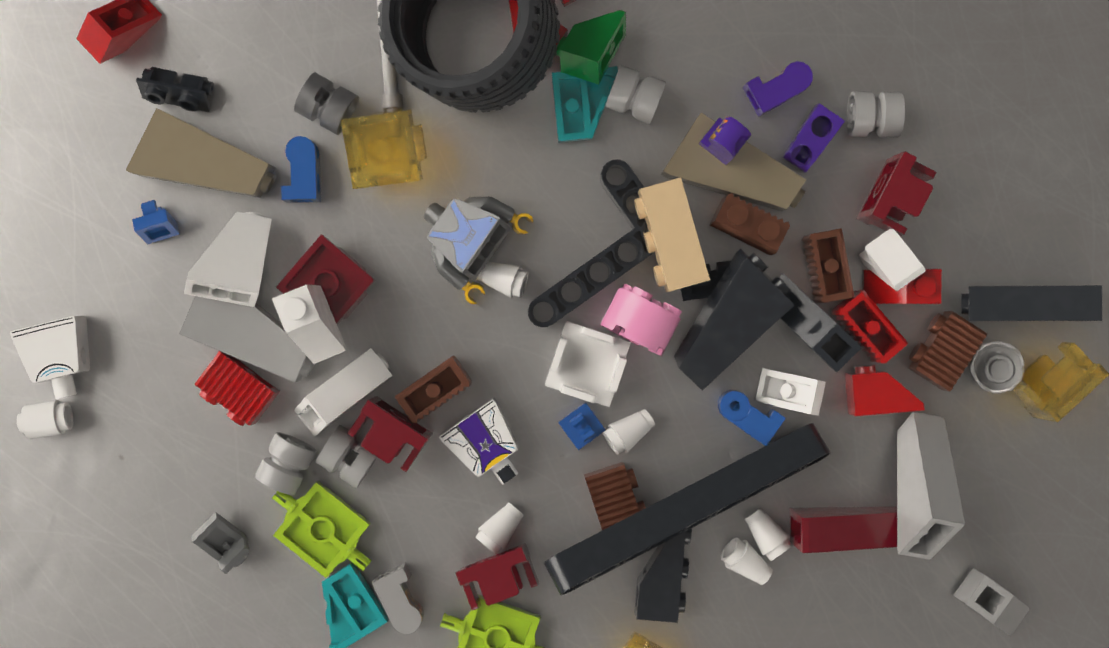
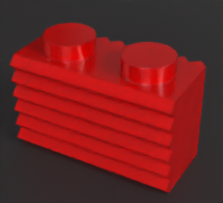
[831,290,908,363]
[195,351,280,426]

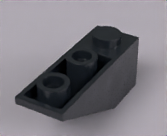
[779,273,862,372]
[634,529,692,623]

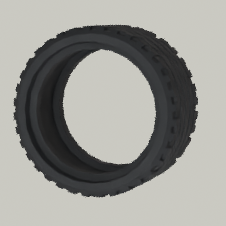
[378,0,560,113]

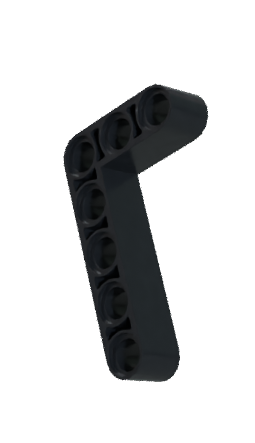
[528,159,654,327]

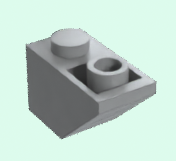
[954,568,1030,636]

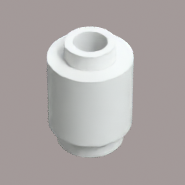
[17,400,74,439]

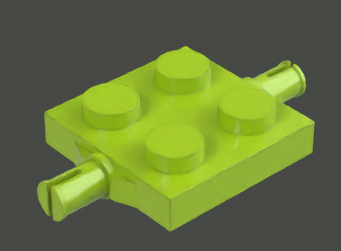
[272,480,372,578]
[440,594,545,648]

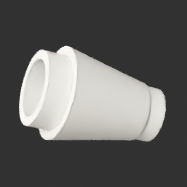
[476,262,529,298]
[603,409,655,455]
[475,502,524,555]
[744,508,792,561]
[721,538,773,585]

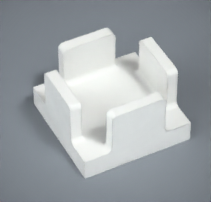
[545,321,631,407]

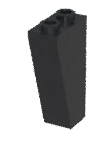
[674,248,794,391]

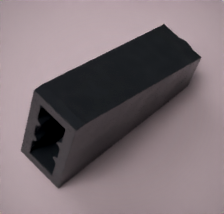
[961,285,1102,321]

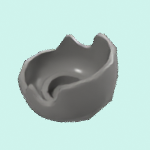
[971,341,1026,394]

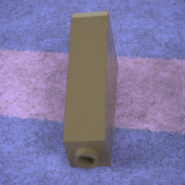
[126,108,276,198]
[661,112,806,212]

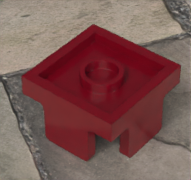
[856,151,937,236]
[276,234,376,325]
[347,396,433,472]
[455,543,539,611]

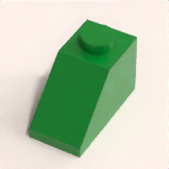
[557,10,626,85]

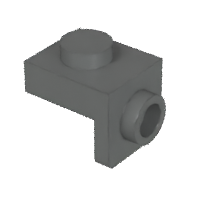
[191,512,250,574]

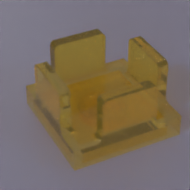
[340,109,427,189]
[1013,342,1109,423]

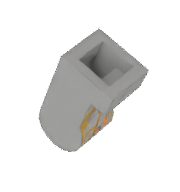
[372,562,424,635]

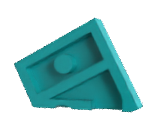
[552,66,618,143]
[322,562,389,648]

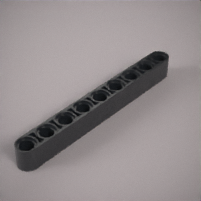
[544,423,831,596]

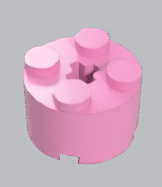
[600,284,682,356]

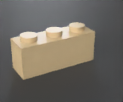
[634,177,710,292]

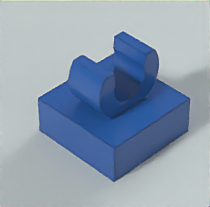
[132,200,180,245]
[558,402,606,450]

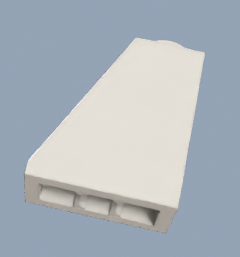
[184,212,272,307]
[272,285,347,364]
[294,348,392,437]

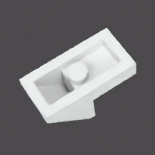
[858,229,926,291]
[755,368,826,416]

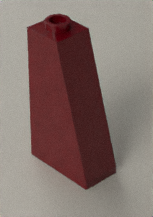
[789,506,897,553]

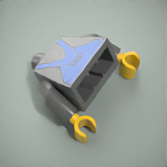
[424,196,534,304]

